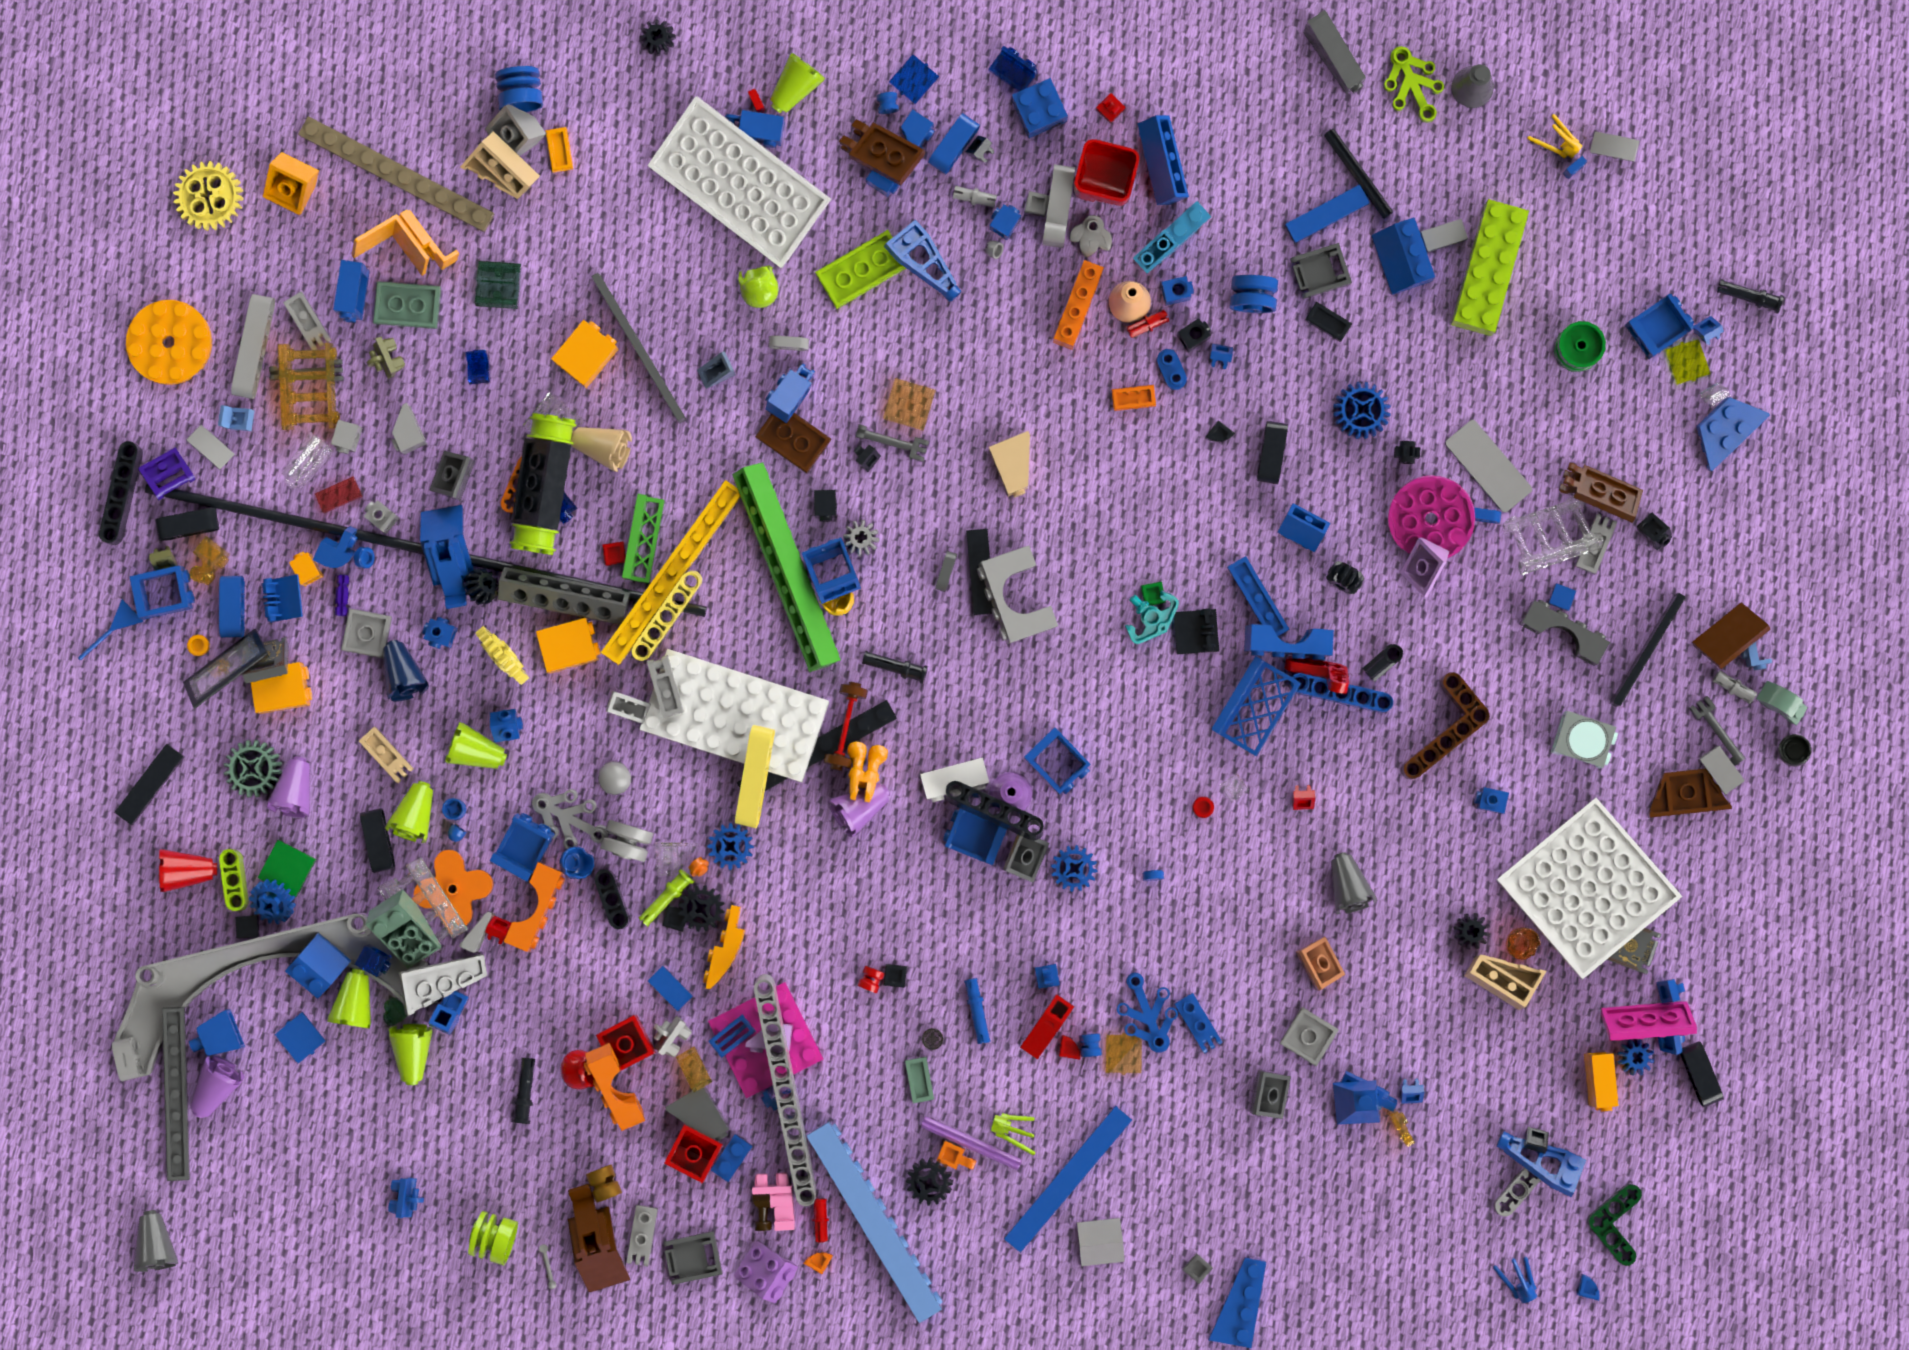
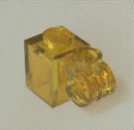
[190,536,230,585]

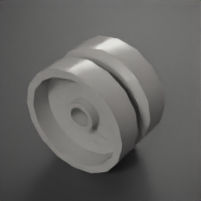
[600,819,654,862]

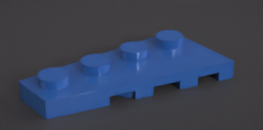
[1208,1257,1266,1348]

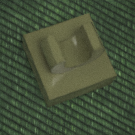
[149,546,177,571]

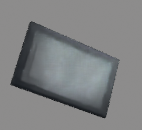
[183,629,268,709]

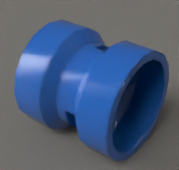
[442,798,467,820]
[1079,1033,1102,1057]

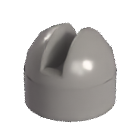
[985,241,1003,259]

